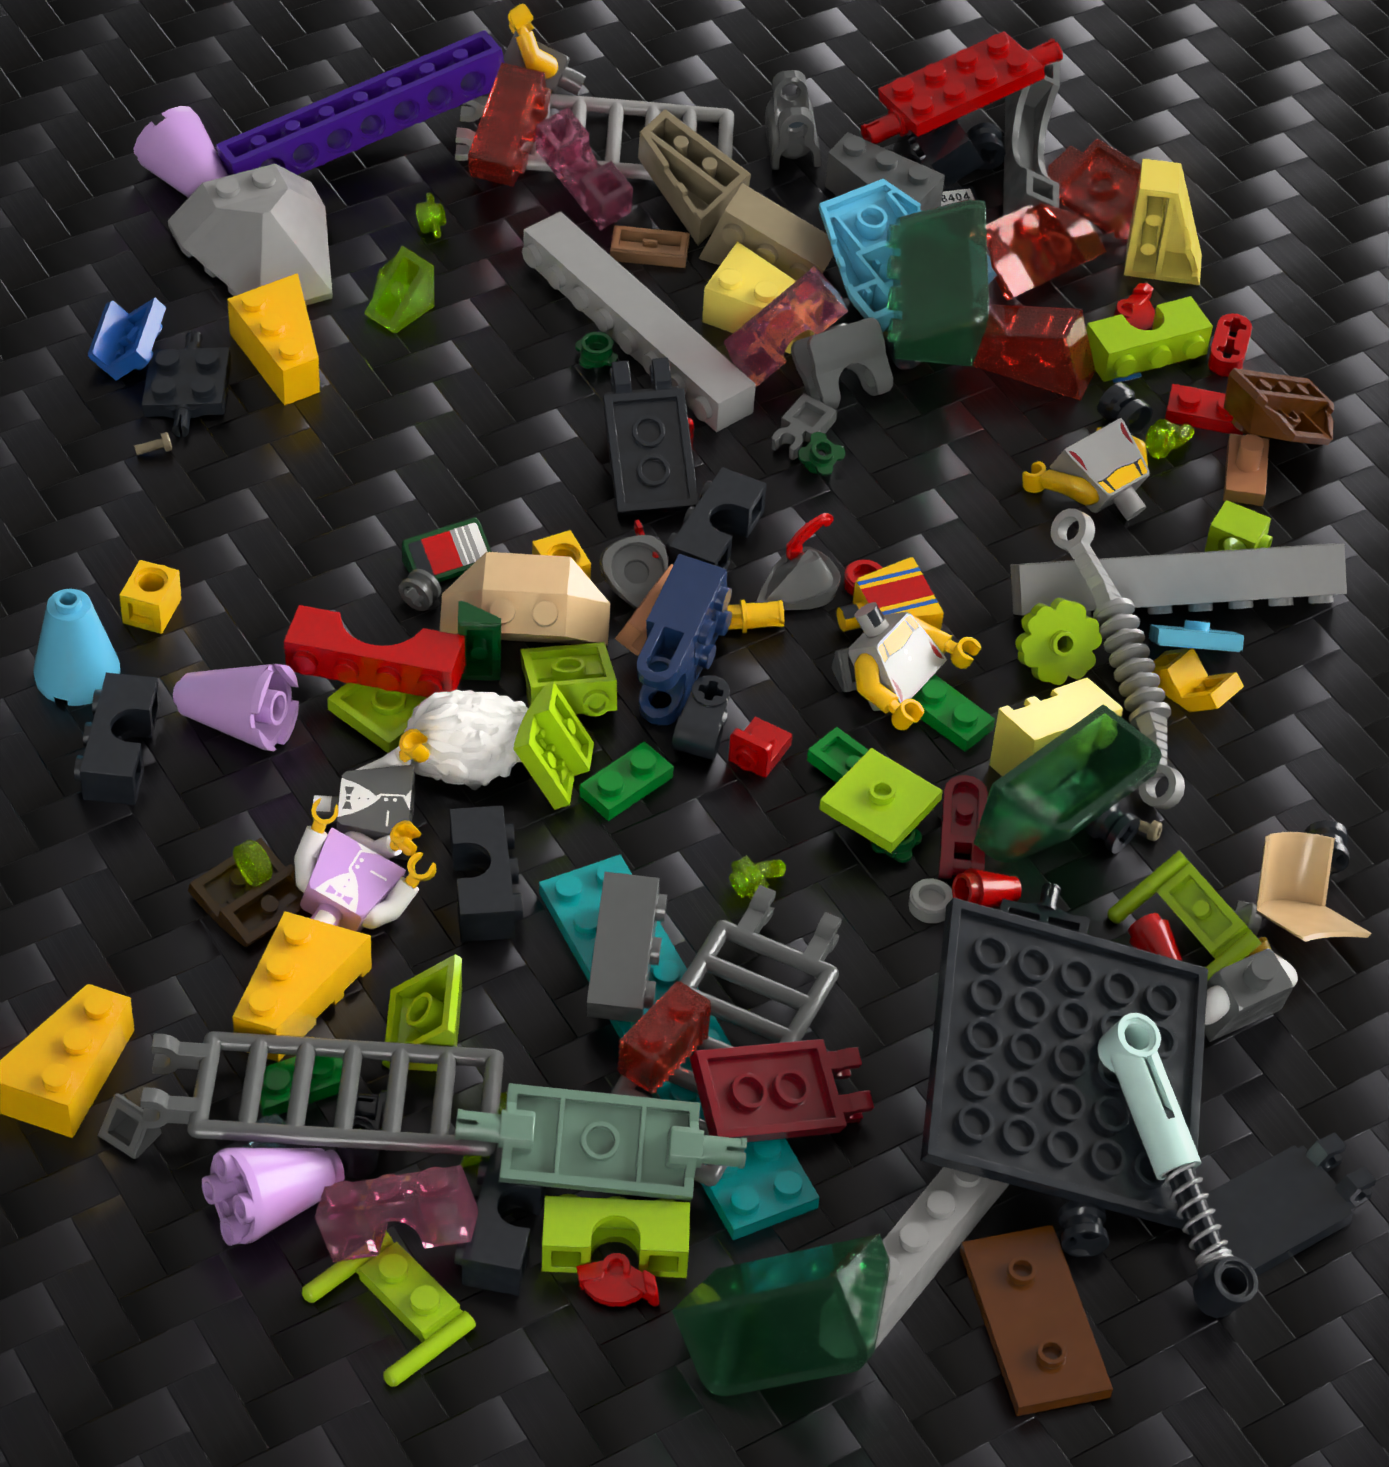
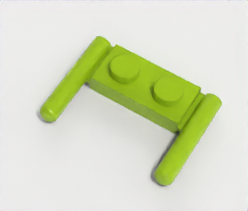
[1107,850,1262,980]
[302,1229,476,1387]

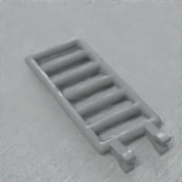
[455,90,734,180]

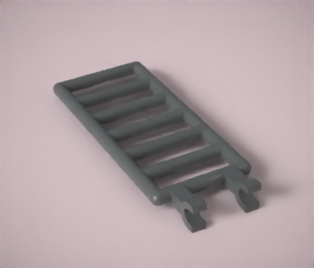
[610,885,842,1187]
[140,1031,504,1157]

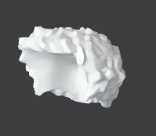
[404,690,529,790]

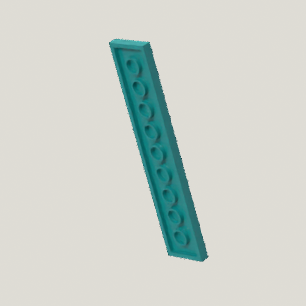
[539,854,820,1240]

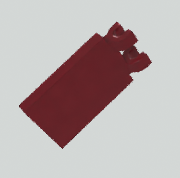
[690,1039,874,1142]

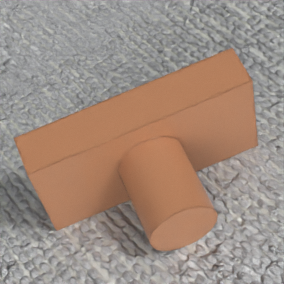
[1223,434,1269,506]

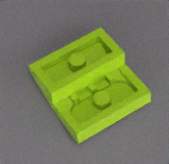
[513,681,594,810]

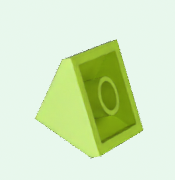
[382,954,462,1071]

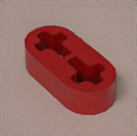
[1208,313,1252,377]

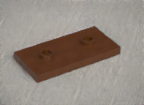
[960,1225,1113,1416]

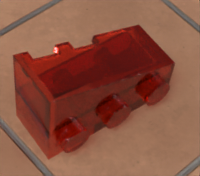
[468,62,551,187]
[956,303,1095,400]

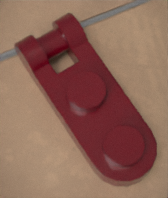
[938,775,988,880]

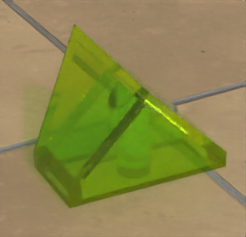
[364,246,434,333]

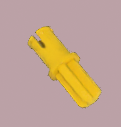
[728,600,785,633]

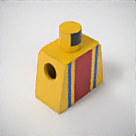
[837,557,944,632]

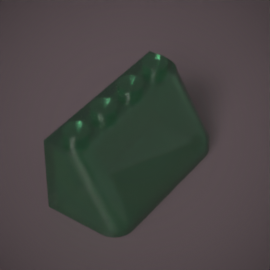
[886,199,989,366]
[973,704,1162,862]
[672,1234,891,1396]

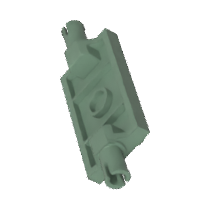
[455,1083,747,1201]

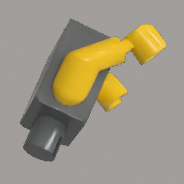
[503,4,586,95]

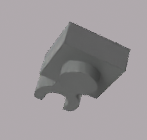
[772,393,837,460]

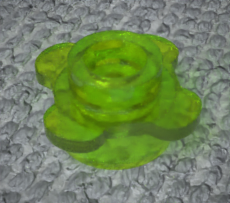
[416,193,446,239]

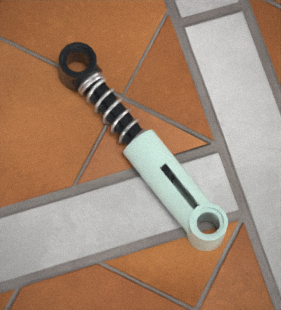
[1097,1013,1258,1318]

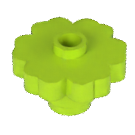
[1015,598,1102,685]

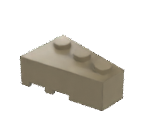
[638,109,751,245]
[699,183,834,291]

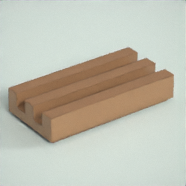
[610,225,690,268]

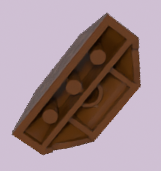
[1224,368,1334,445]

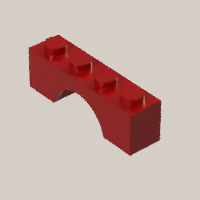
[284,605,466,698]

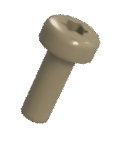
[134,432,173,455]
[1138,820,1162,842]

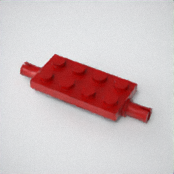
[861,31,1063,144]

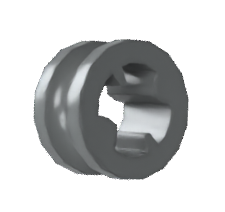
[399,569,441,611]

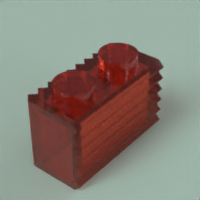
[617,981,711,1093]

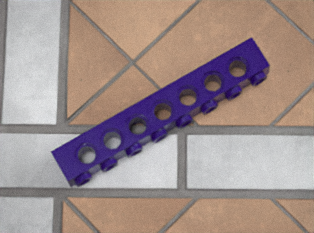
[216,30,508,176]

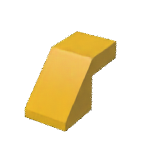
[1152,648,1244,712]

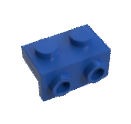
[88,298,166,380]

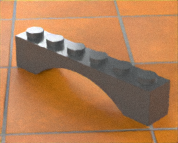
[1003,49,1060,238]

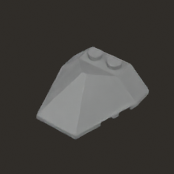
[168,164,332,305]

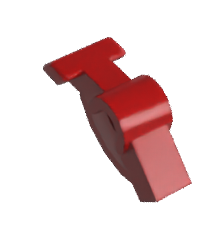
[1113,283,1155,330]
[576,1253,660,1307]

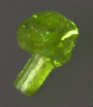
[1145,419,1194,459]
[729,856,786,899]

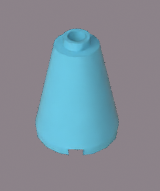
[33,589,120,706]

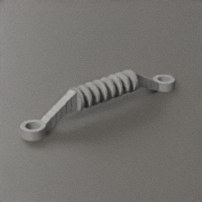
[1051,508,1185,810]

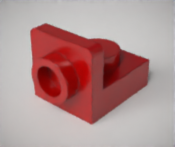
[728,716,792,778]

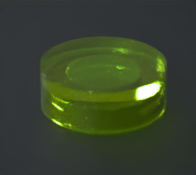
[233,839,273,887]

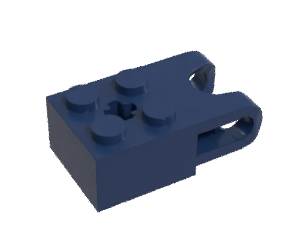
[637,554,732,725]

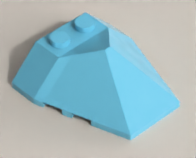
[819,179,1000,332]

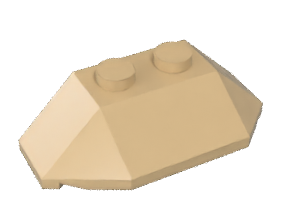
[440,552,610,646]

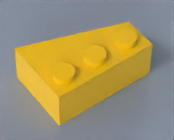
[227,273,320,406]
[233,911,372,1062]
[0,984,134,1138]

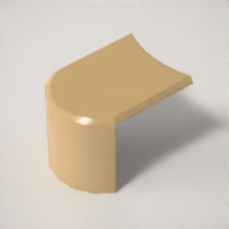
[1256,832,1371,942]

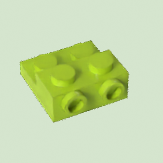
[520,642,617,716]

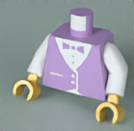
[294,798,437,932]

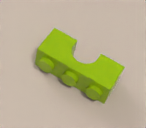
[1083,296,1213,382]
[541,1194,690,1278]

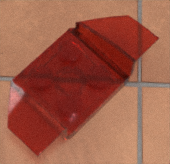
[1047,138,1141,239]
[973,203,1107,301]

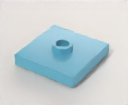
[1149,620,1244,652]

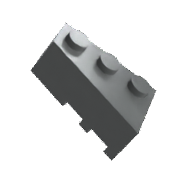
[825,132,945,218]
[587,872,667,1023]

